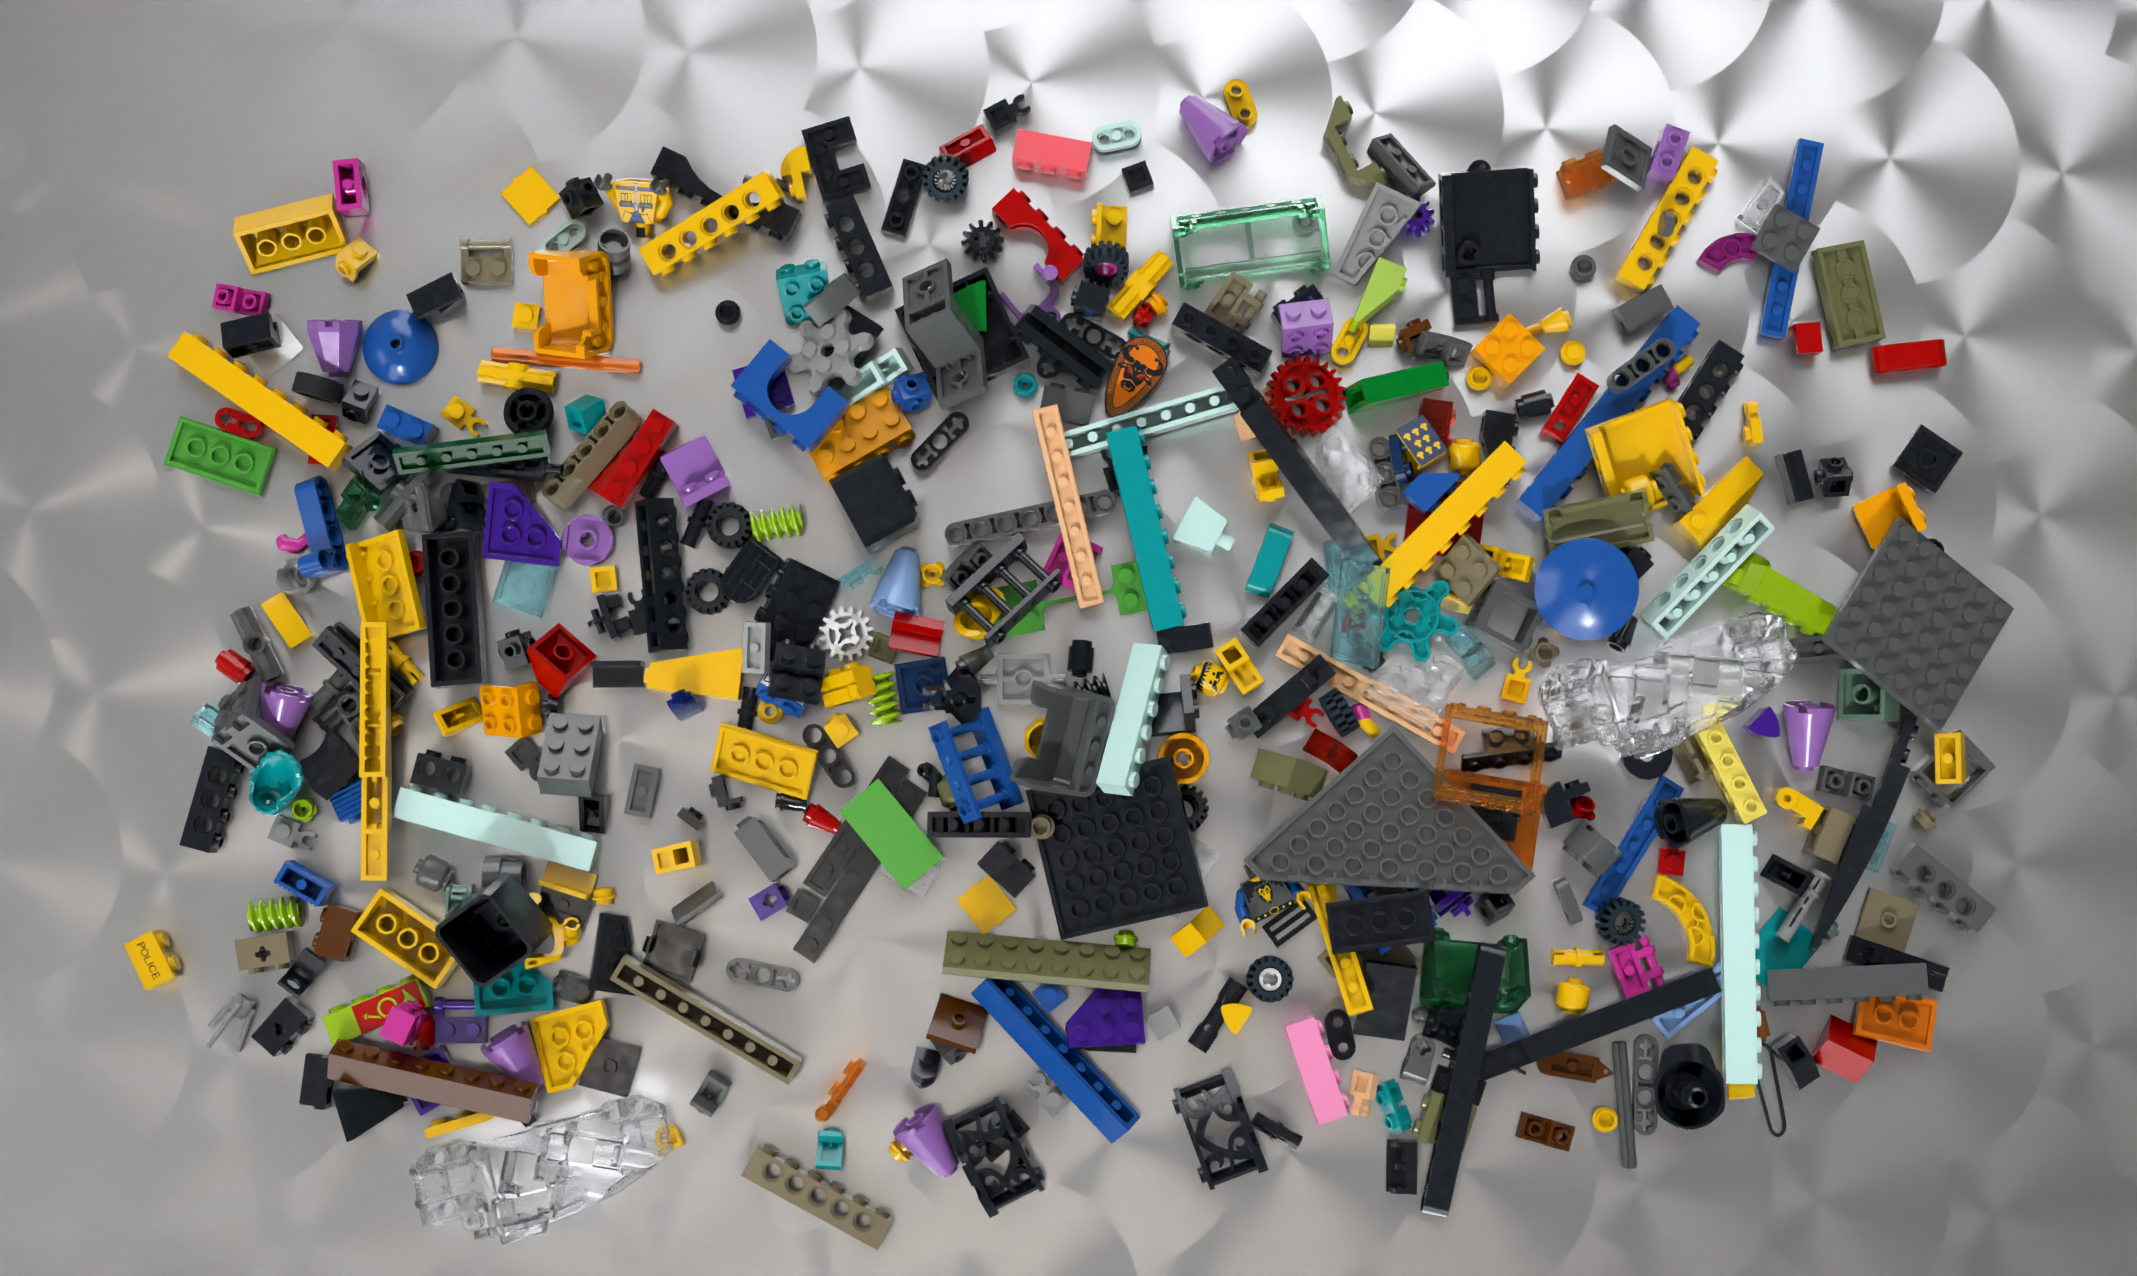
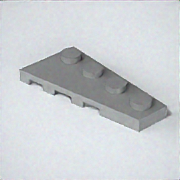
[1332,182,1423,286]

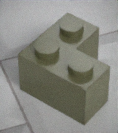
[1250,748,1328,801]

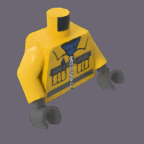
[593,173,674,238]

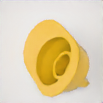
[953,587,1005,642]

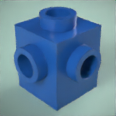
[891,372,932,413]

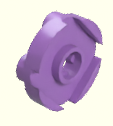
[562,515,614,566]

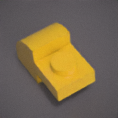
[781,146,813,204]
[1214,637,1265,697]

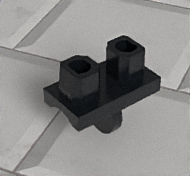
[587,594,632,641]

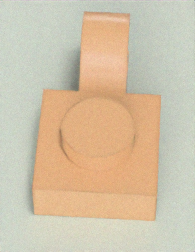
[1349,1069,1380,1117]

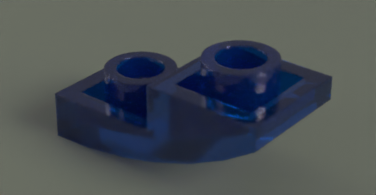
[666,689,704,721]

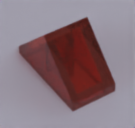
[1302,728,1358,774]

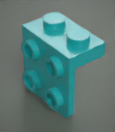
[776,259,829,326]

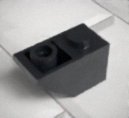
[1770,1033,1820,1090]

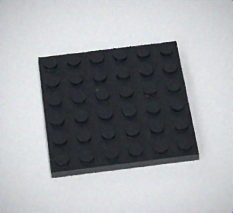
[1026,755,1209,940]

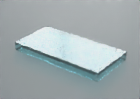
[1330,558,1390,669]

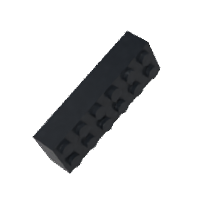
[421,531,488,689]

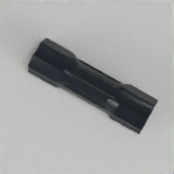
[1188,977,1248,1053]

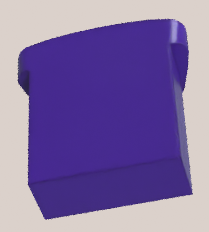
[1742,706,1780,737]

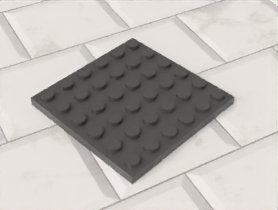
[1820,517,2014,731]

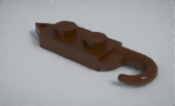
[1514,1051,1614,1083]

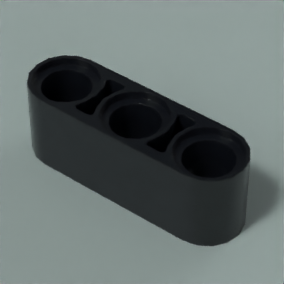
[802,724,857,788]

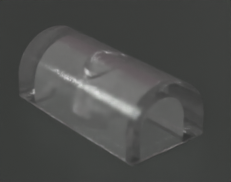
[1292,587,1341,643]

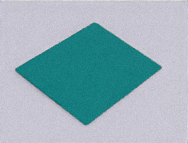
[1755,907,1823,987]

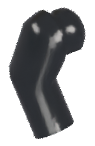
[917,762,942,798]

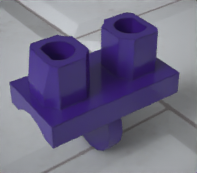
[1429,890,1475,918]

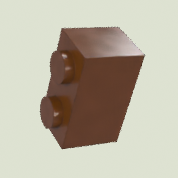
[312,903,363,962]

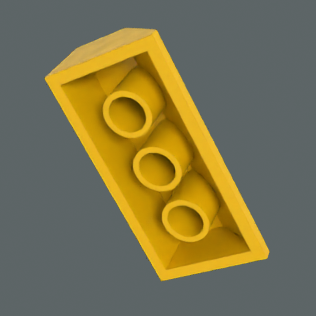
[233,193,349,275]

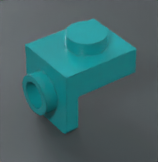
[815,1128,845,1170]

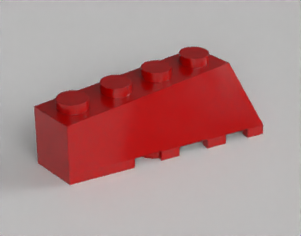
[587,409,678,511]

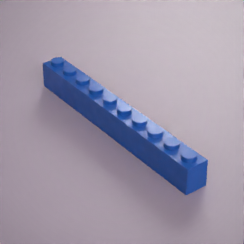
[1515,305,1700,522]

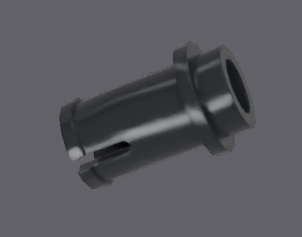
[775,793,807,813]

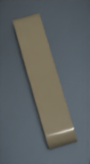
[542,401,642,510]

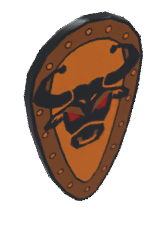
[1105,336,1168,418]

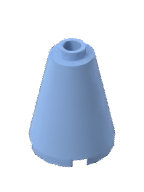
[869,546,920,618]

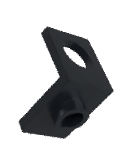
[277,947,327,998]

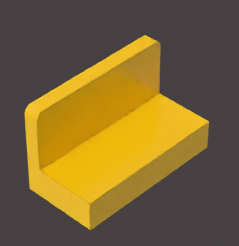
[538,860,599,900]

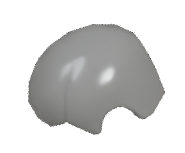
[275,556,317,594]

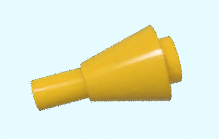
[1526,308,1572,335]

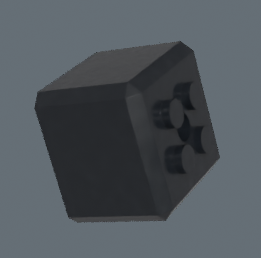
[829,454,920,554]
[435,872,553,988]

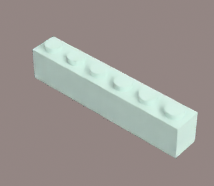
[1096,643,1170,796]

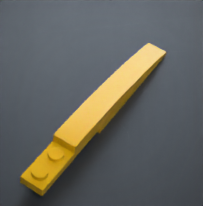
[359,622,392,881]

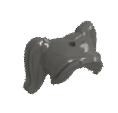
[403,482,458,534]

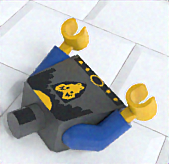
[1235,864,1314,937]

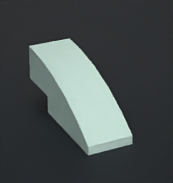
[831,348,914,405]

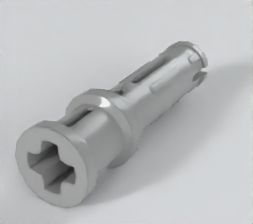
[1775,868,1833,943]

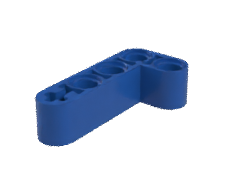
[294,475,349,578]

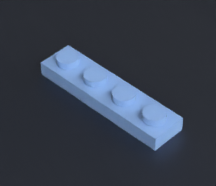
[1650,962,1721,1039]

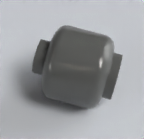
[413,854,454,892]

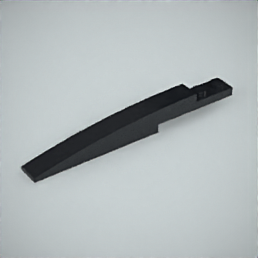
[1212,356,1383,577]
[1808,714,1919,952]
[1479,967,1722,1082]

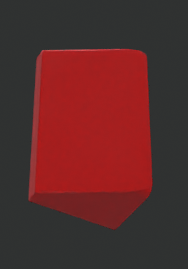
[939,124,997,168]

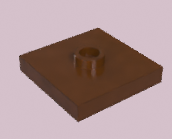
[926,993,988,1054]

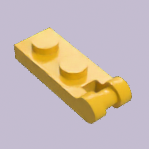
[424,1110,496,1139]

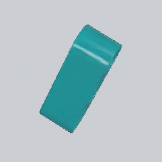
[1245,522,1294,599]

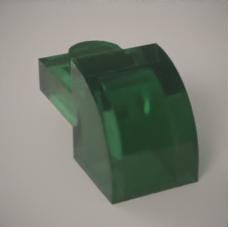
[336,476,380,531]

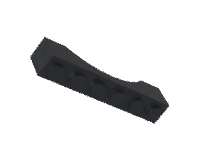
[650,146,802,242]

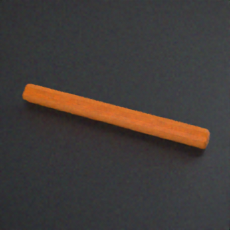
[491,347,642,374]

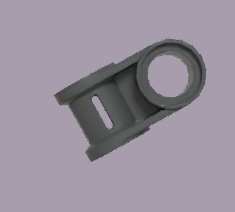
[1399,1033,1436,1086]

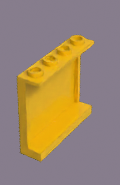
[1585,397,1706,511]

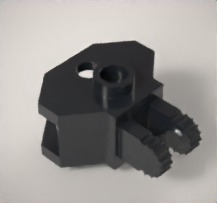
[923,666,981,724]

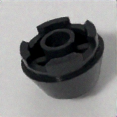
[503,387,554,433]

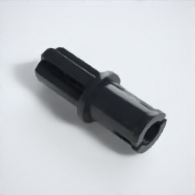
[639,450,667,498]

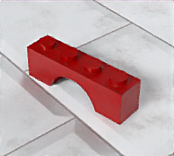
[992,188,1084,285]

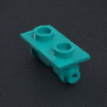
[1375,1079,1412,1134]

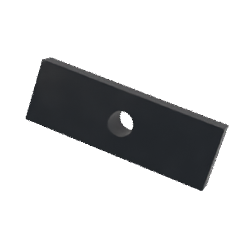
[881,158,926,238]

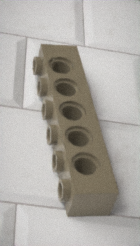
[741,1145,893,1250]

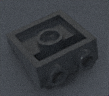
[767,639,826,705]

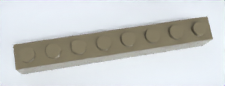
[610,954,803,1085]

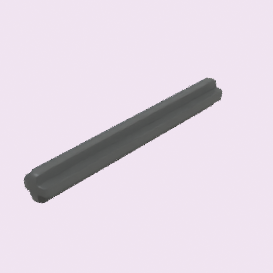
[1612,1041,1637,1169]

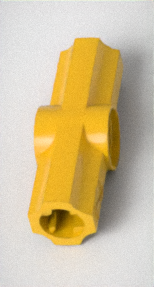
[1107,249,1174,321]
[477,360,557,394]

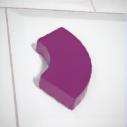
[1697,233,1758,272]

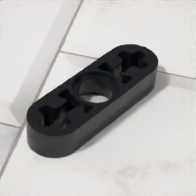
[911,412,969,472]

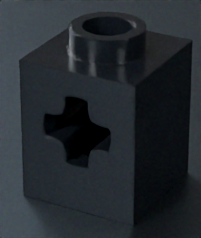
[1474,893,1516,927]

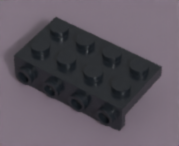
[754,558,841,661]

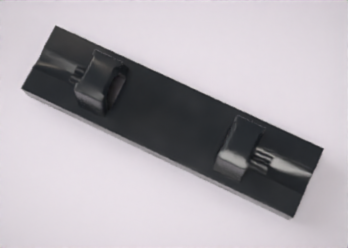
[1253,654,1336,739]
[1842,935,1950,992]

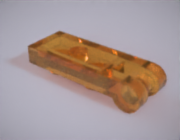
[815,1058,868,1122]

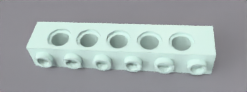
[1639,504,1776,639]

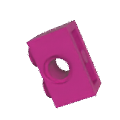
[332,158,370,217]
[379,1000,427,1046]

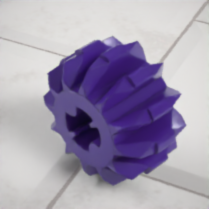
[1399,196,1435,238]

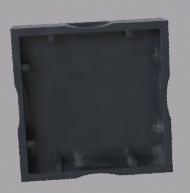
[895,267,1030,402]

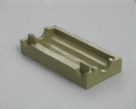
[1811,240,1886,350]
[1542,489,1655,552]

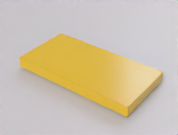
[711,722,819,800]

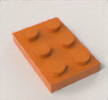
[1852,995,1938,1053]

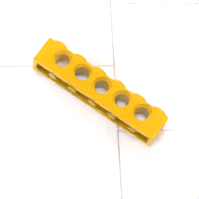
[1613,146,1719,294]
[638,170,786,276]

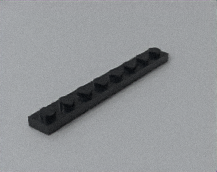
[793,778,928,963]

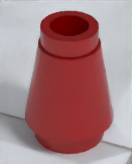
[802,803,842,834]

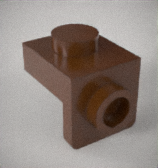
[1396,318,1432,357]

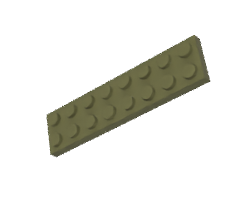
[942,931,1151,992]

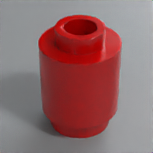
[215,649,255,683]
[408,1013,435,1051]

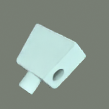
[1172,496,1236,554]

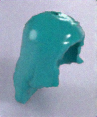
[248,749,305,815]

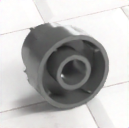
[482,855,527,889]

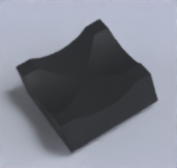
[299,729,359,801]

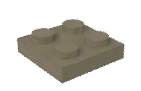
[1434,534,1502,606]

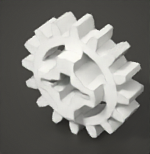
[819,606,874,661]

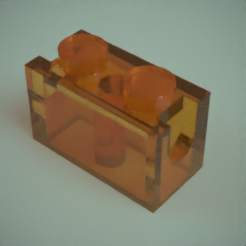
[1556,150,1618,200]

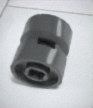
[597,227,631,275]

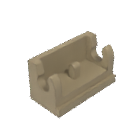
[1802,805,1856,864]

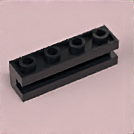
[1013,304,1115,390]
[312,621,414,712]

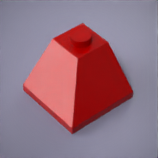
[527,623,597,698]

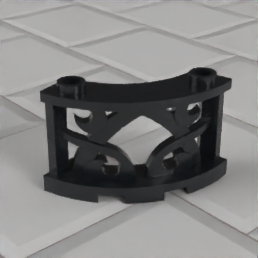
[1172,1067,1269,1191]
[942,1096,1045,1218]

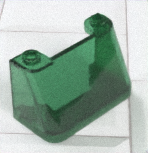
[1419,927,1531,1014]

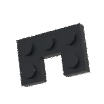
[801,116,872,203]

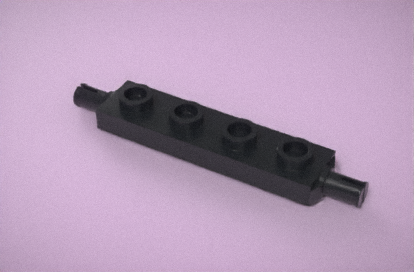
[446,457,564,482]

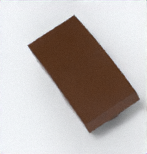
[1515,1111,1575,1152]

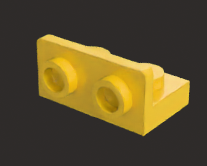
[1091,202,1127,248]

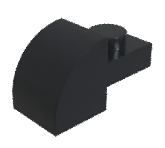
[448,478,486,532]

